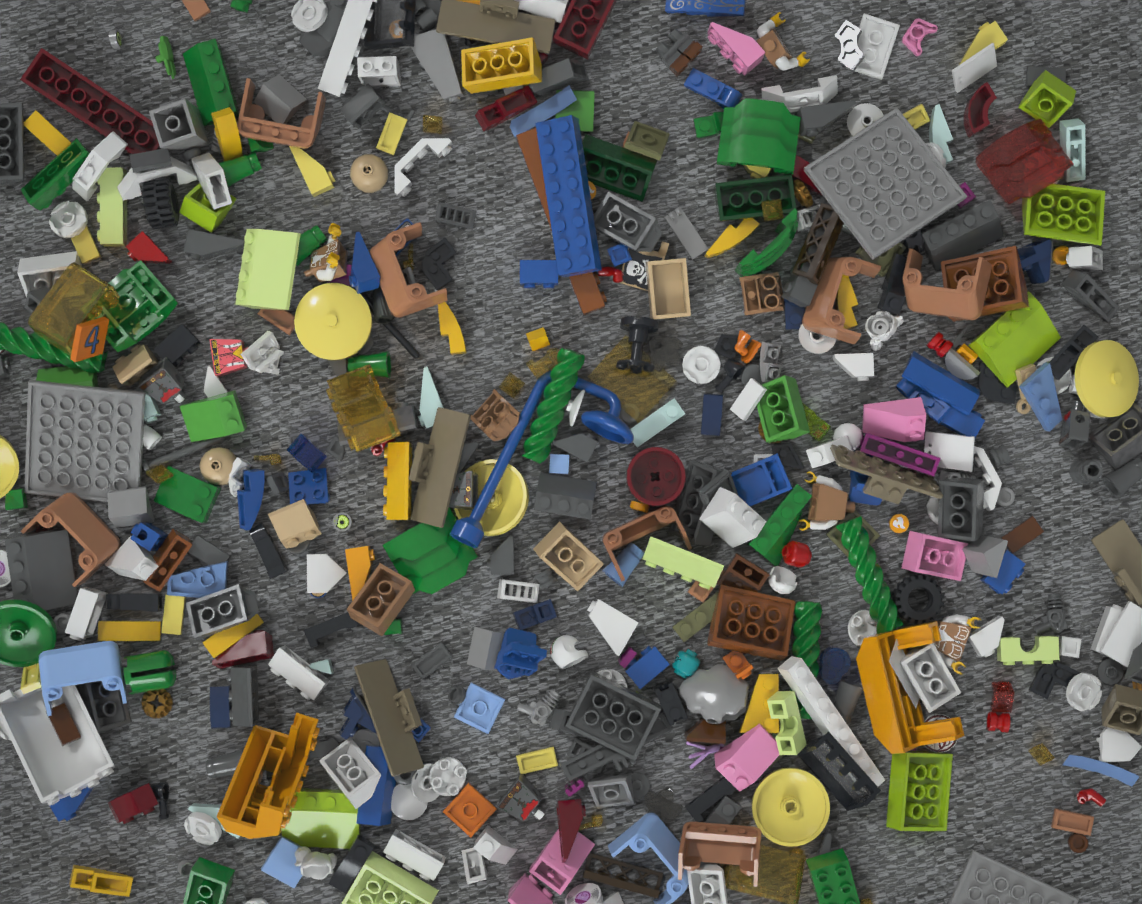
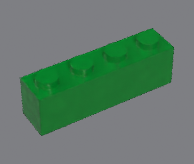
[747,484,812,566]

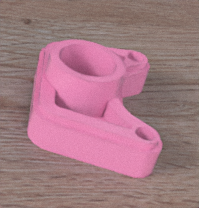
[902,18,938,56]

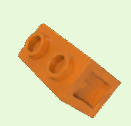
[722,651,754,679]

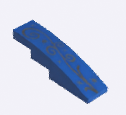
[665,0,746,17]

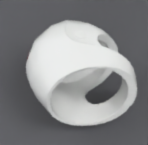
[550,635,588,669]

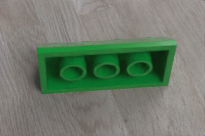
[183,38,239,126]
[20,138,91,211]

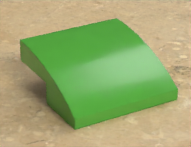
[555,90,594,132]

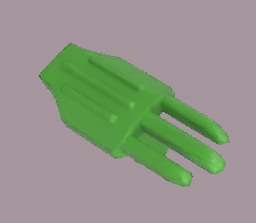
[155,36,176,79]

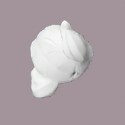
[865,310,904,351]
[294,846,337,880]

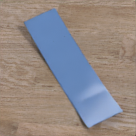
[510,85,577,137]
[1063,755,1140,787]

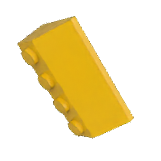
[461,37,542,94]
[383,442,412,520]

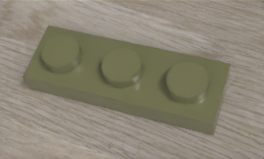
[672,592,718,642]

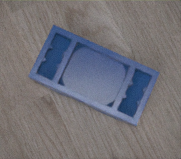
[731,453,793,506]

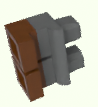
[656,29,703,77]

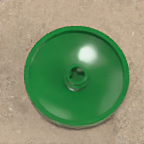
[0,600,57,667]

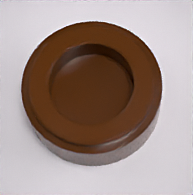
[1068,833,1088,853]

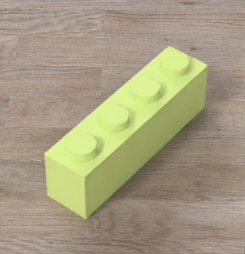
[97,167,127,247]

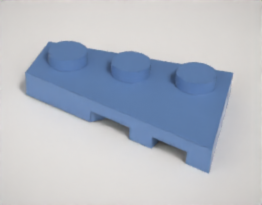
[1019,362,1063,432]
[167,561,228,598]

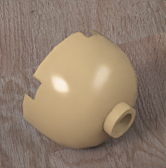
[350,154,388,193]
[200,447,237,485]

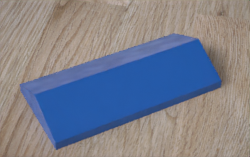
[901,351,980,416]
[356,746,396,826]

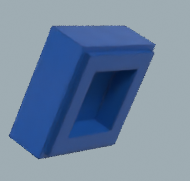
[607,244,632,267]

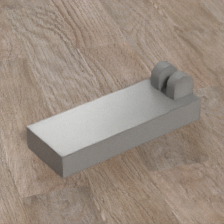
[664,207,708,260]

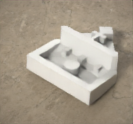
[241,331,284,375]
[307,554,347,593]
[1096,727,1142,763]

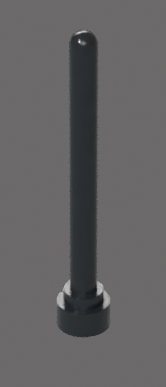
[360,291,420,359]

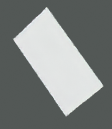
[889,639,920,708]

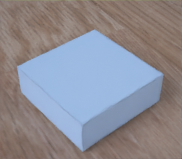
[549,454,569,474]

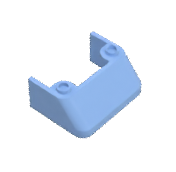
[39,641,127,716]
[608,813,689,904]

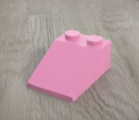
[862,397,926,442]
[901,531,968,581]
[714,724,779,792]
[508,873,553,904]

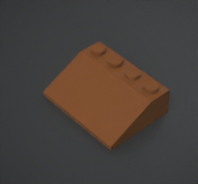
[941,246,1029,322]
[707,585,795,661]

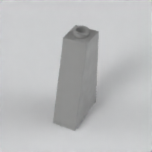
[410,29,464,103]

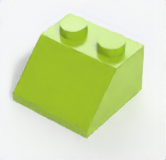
[1018,70,1076,128]
[179,183,237,233]

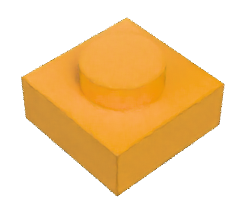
[956,343,978,364]

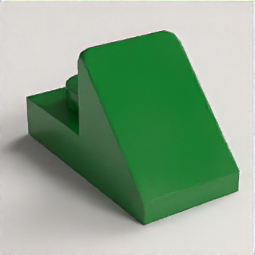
[693,112,724,139]

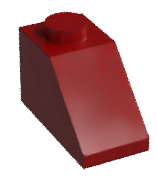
[125,231,172,264]

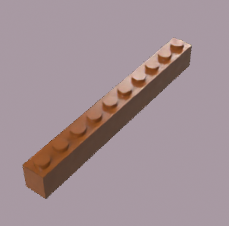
[516,128,607,316]

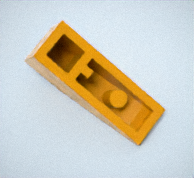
[345,546,375,601]

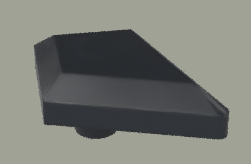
[714,334,738,359]
[771,443,804,469]

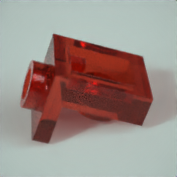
[990,681,1014,713]

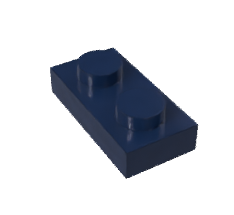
[784,299,804,330]

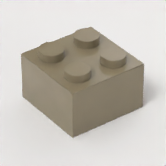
[1101,684,1142,735]

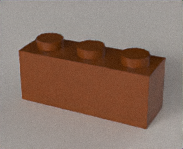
[142,529,193,592]

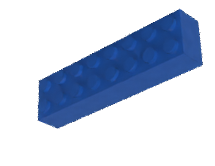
[535,115,602,277]

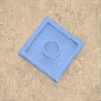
[454,682,505,734]
[261,835,303,888]

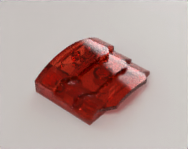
[976,119,1074,205]

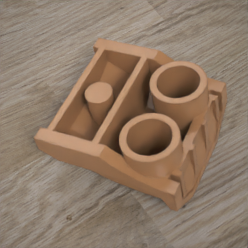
[739,272,784,316]
[470,389,520,441]

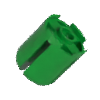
[123,650,177,695]

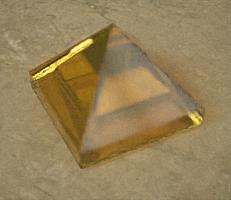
[423,115,442,134]
[761,199,784,221]
[499,372,525,399]
[146,465,173,484]
[1028,743,1054,766]

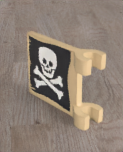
[620,241,669,291]

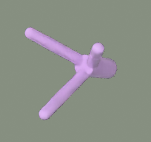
[686,741,725,769]

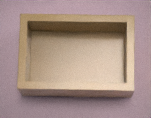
[645,258,691,319]

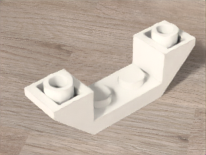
[761,75,838,112]
[72,131,128,201]
[395,138,453,198]
[117,156,197,201]
[973,446,1002,511]

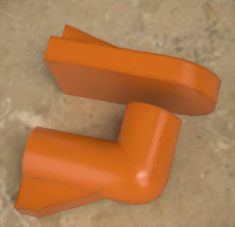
[734,330,761,364]

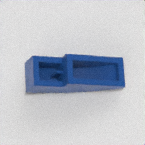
[237,469,265,530]

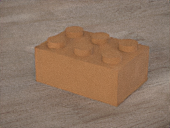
[347,563,415,636]

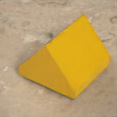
[526,327,550,352]

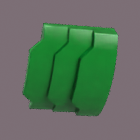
[717,98,801,174]
[734,208,798,277]
[81,260,178,352]
[382,508,478,595]

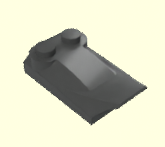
[298,0,348,57]
[594,192,663,252]
[186,584,260,640]

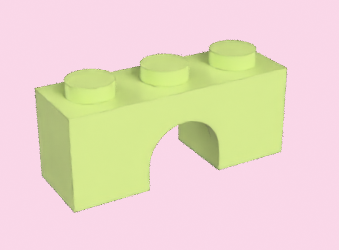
[997,636,1059,665]
[767,691,807,755]

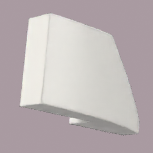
[204,365,228,398]
[228,457,252,497]

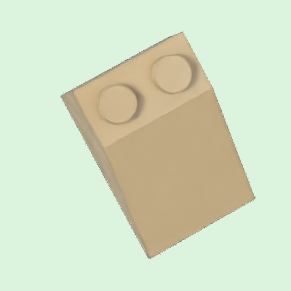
[533,521,604,591]

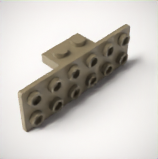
[436,0,555,54]
[409,407,471,528]
[830,445,943,504]
[1091,520,1142,608]
[354,659,424,777]

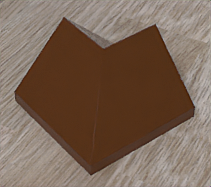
[684,717,726,744]

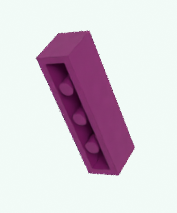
[860,432,941,476]

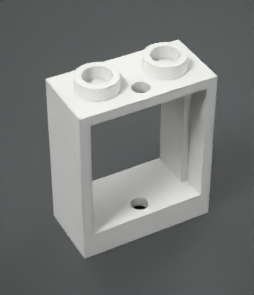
[357,56,401,87]
[65,587,108,641]

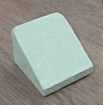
[310,659,334,674]

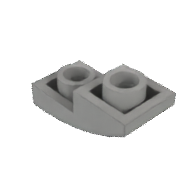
[760,342,782,382]

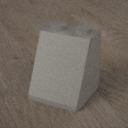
[149,99,209,150]

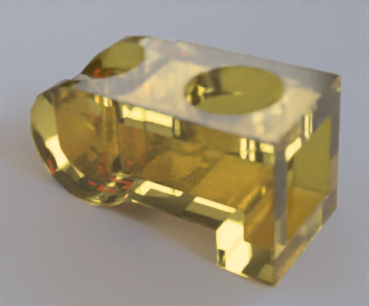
[526,348,559,380]

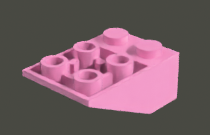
[707,22,765,76]
[529,829,595,895]

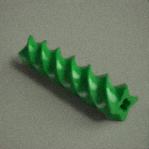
[0,322,108,373]
[522,348,585,464]
[836,516,904,634]
[790,601,822,719]

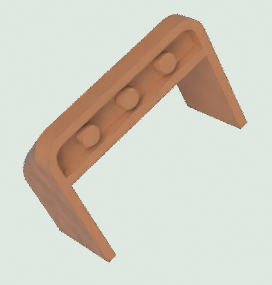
[237,78,326,149]
[369,222,447,317]
[903,248,992,320]
[802,257,881,345]
[21,492,120,587]
[602,505,692,581]
[678,822,762,887]

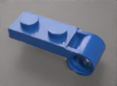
[684,68,743,109]
[895,378,952,424]

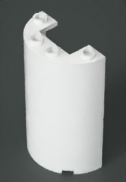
[0,685,115,806]

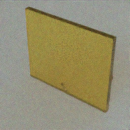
[588,335,676,423]

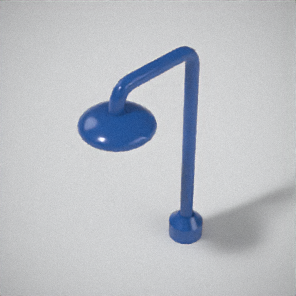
[450,370,634,548]

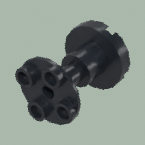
[616,316,659,374]

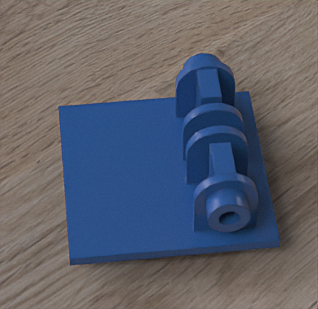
[288,468,330,505]

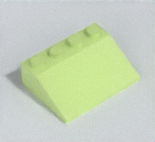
[235,229,300,310]
[643,537,724,590]
[342,851,439,904]

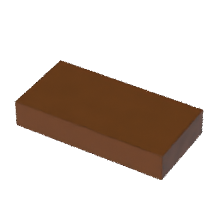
[1001,516,1044,554]
[46,702,81,747]

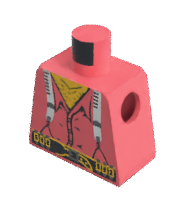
[210,339,248,377]

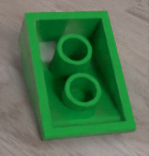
[153,466,221,523]
[183,857,235,904]

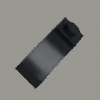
[877,253,907,315]
[1049,325,1099,380]
[329,835,375,893]

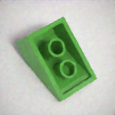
[180,390,247,442]

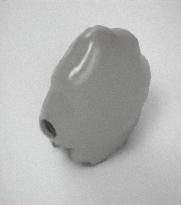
[679,664,749,724]

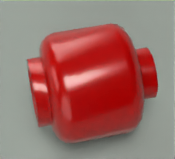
[782,541,812,568]

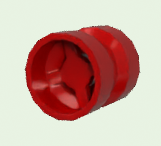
[926,332,953,358]
[987,712,1010,733]

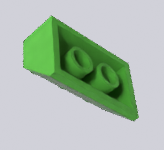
[36,366,98,387]
[757,375,810,443]

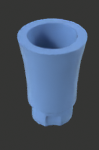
[602,543,644,587]

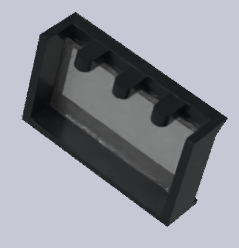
[364,0,416,50]
[797,731,881,811]

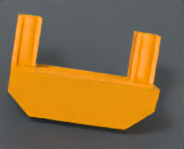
[856,621,965,754]
[216,713,320,839]

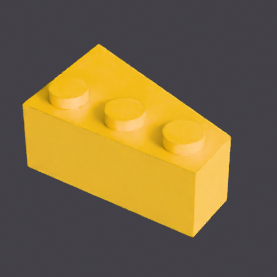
[739,674,779,733]

